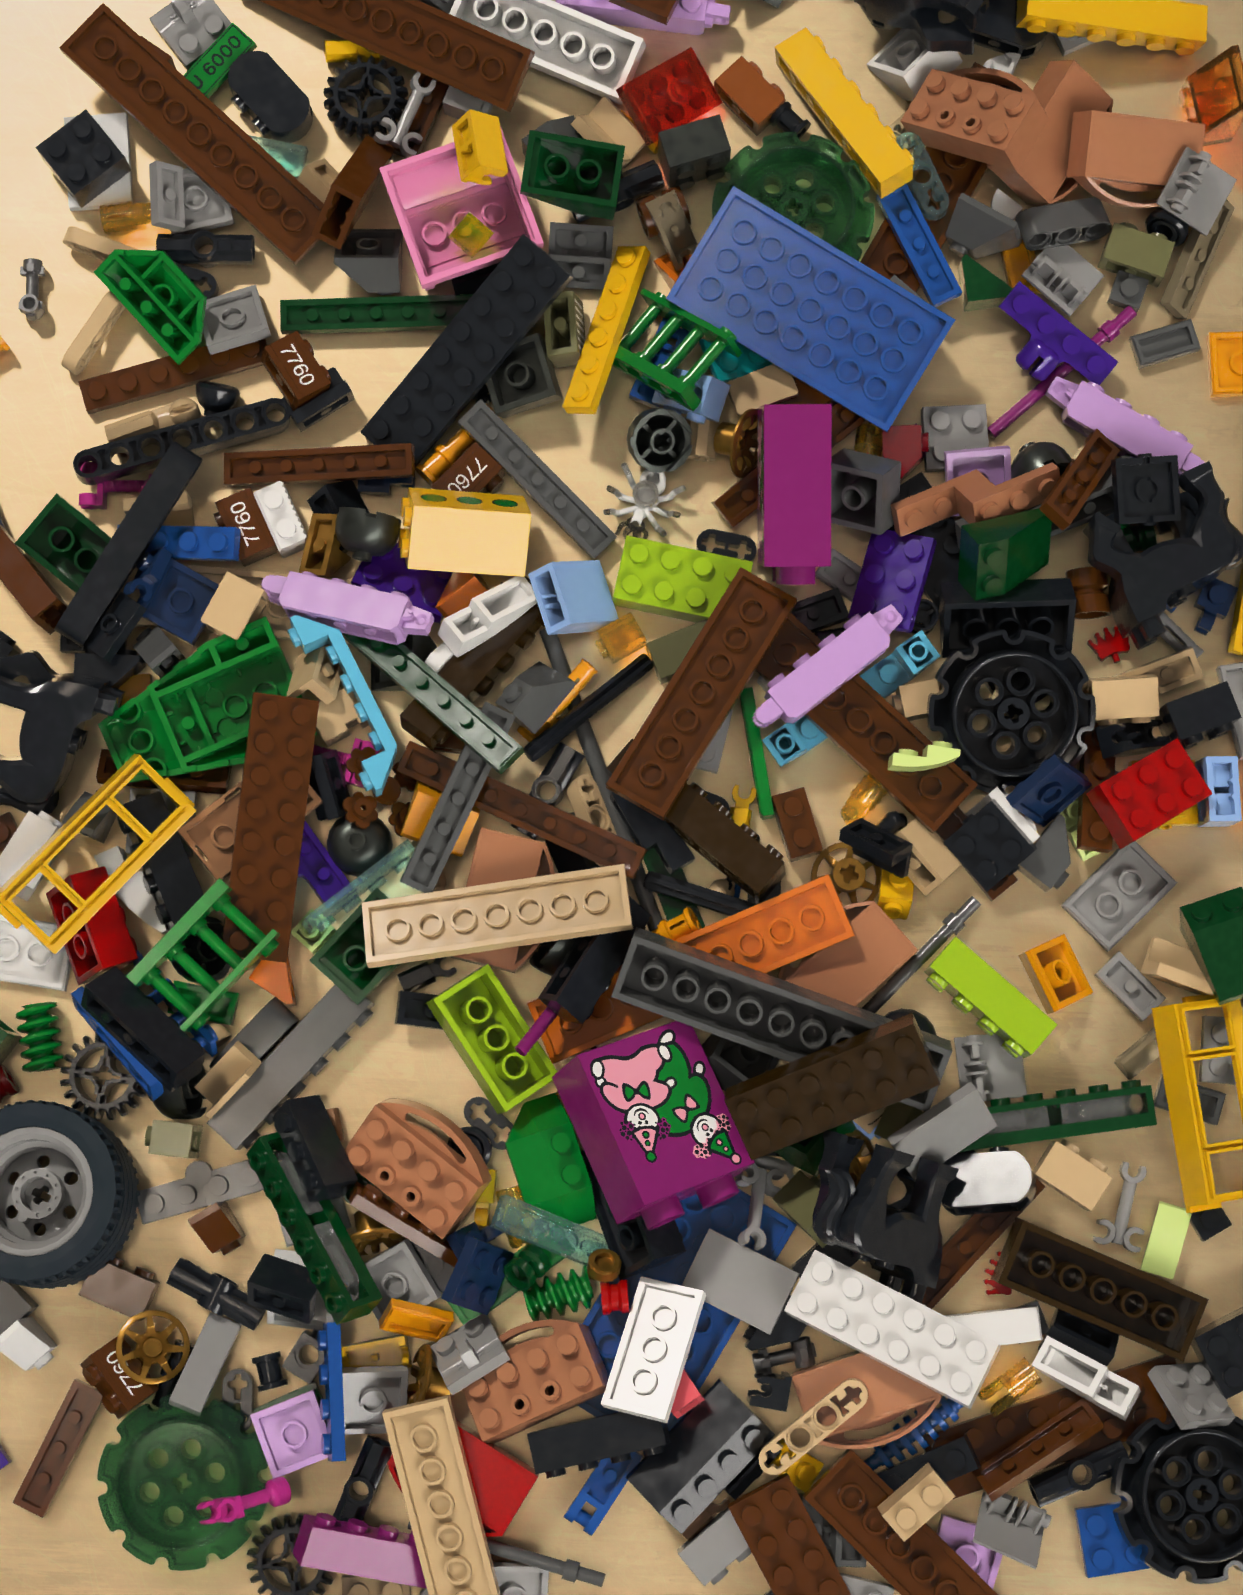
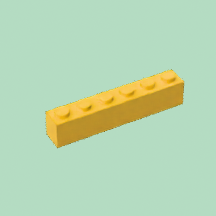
[1016,0,1208,55]
[775,27,915,199]

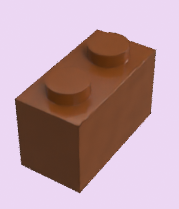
[713,56,786,136]

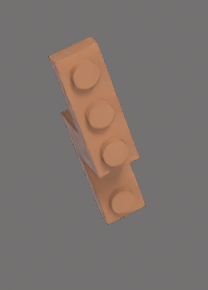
[891,462,1060,537]

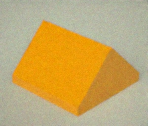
[400,780,480,857]
[1018,934,1093,1014]

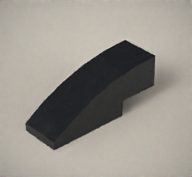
[610,792,695,875]

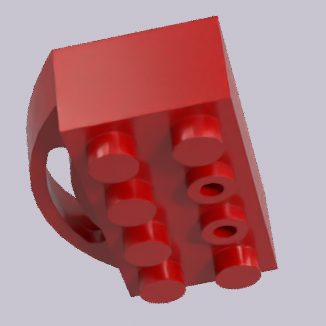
[387,1419,539,1537]

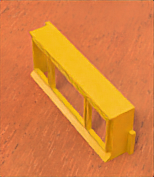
[0,754,197,954]
[1151,994,1243,1213]

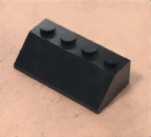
[939,578,1076,658]
[581,1150,686,1280]
[626,1379,775,1534]

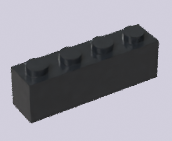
[117,791,204,930]
[538,896,651,1024]
[81,966,206,1093]
[527,1412,671,1478]

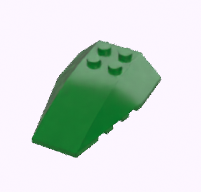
[98,616,318,784]

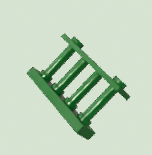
[612,288,742,412]
[126,878,281,1032]

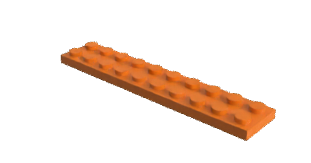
[527,874,855,1064]

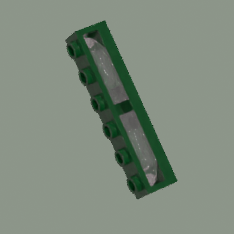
[960,1080,1157,1152]
[246,1132,383,1325]

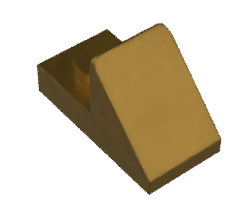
[299,513,351,578]

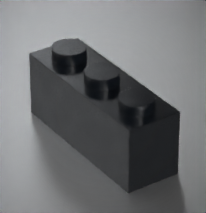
[272,1095,358,1203]

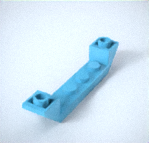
[287,615,397,797]
[762,630,940,767]

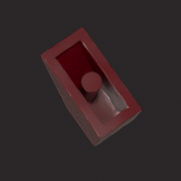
[882,425,929,483]

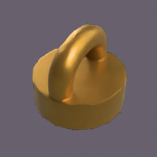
[587,1248,621,1282]

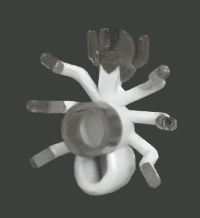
[603,463,686,540]

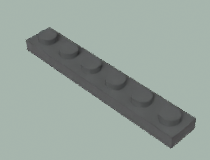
[458,399,617,560]
[400,702,516,893]

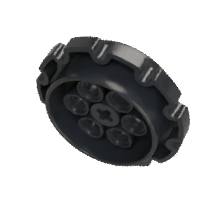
[927,629,1096,793]
[1111,1409,1243,1584]

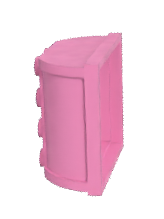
[379,126,544,291]

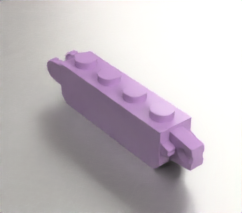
[556,0,731,35]
[1045,376,1205,476]
[261,571,434,645]
[752,604,903,729]

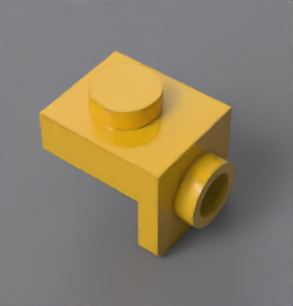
[877,869,914,920]
[769,1438,824,1492]

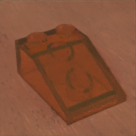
[1179,45,1243,146]

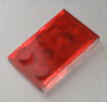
[616,47,723,147]

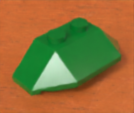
[94,249,207,365]
[505,1093,597,1229]

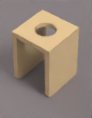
[201,571,269,640]

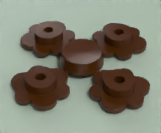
[342,747,417,837]

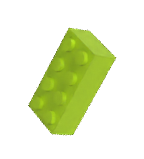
[613,535,753,623]
[924,936,1058,1058]
[426,964,557,1114]

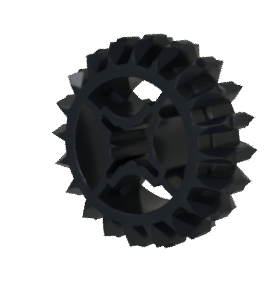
[323,55,408,142]
[60,1033,146,1120]
[247,1513,334,1595]

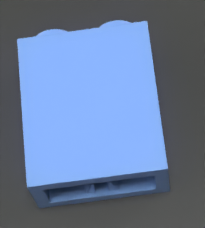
[528,560,619,635]

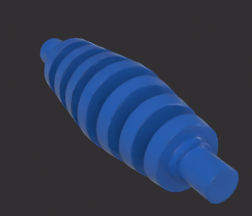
[864,1396,964,1471]

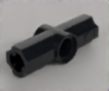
[571,160,665,223]
[156,230,255,268]
[511,742,585,840]
[166,1257,266,1331]
[333,1435,392,1522]
[1027,1440,1128,1508]

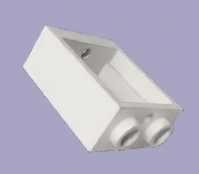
[0,810,64,901]

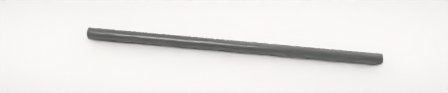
[540,628,663,932]

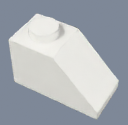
[0,1316,57,1371]

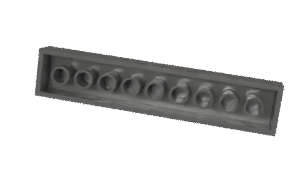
[611,927,952,1111]

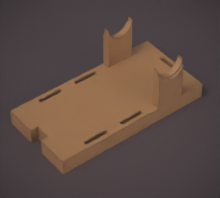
[177,781,323,881]

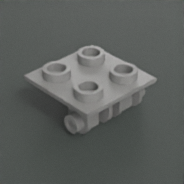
[1156,147,1237,236]
[1021,245,1104,317]
[954,1033,1027,1101]
[972,1492,1051,1569]

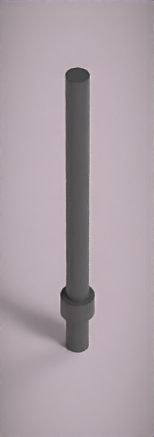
[861,896,981,1013]
[408,1521,606,1587]

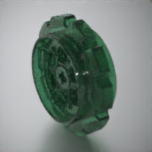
[712,132,875,261]
[97,1394,268,1571]

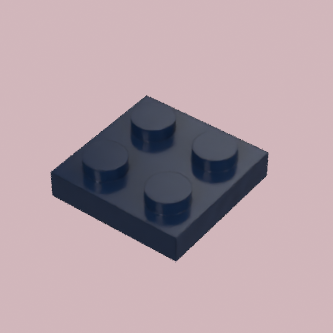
[140,558,219,646]
[1005,754,1092,827]
[441,1236,515,1315]

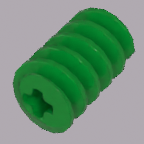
[16,1002,64,1072]
[523,1265,594,1322]

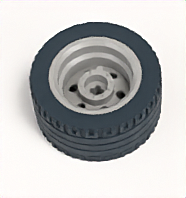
[0,1100,140,1289]

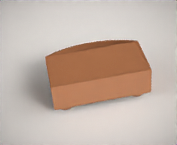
[987,60,1113,204]
[901,67,1049,172]
[1067,110,1205,208]
[450,827,555,973]
[777,901,918,1006]
[344,1098,492,1240]
[462,1319,609,1444]
[791,1351,942,1449]

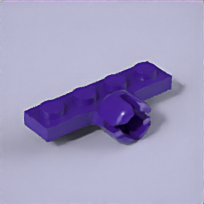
[998,281,1118,385]
[298,821,356,911]

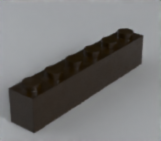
[400,576,545,750]

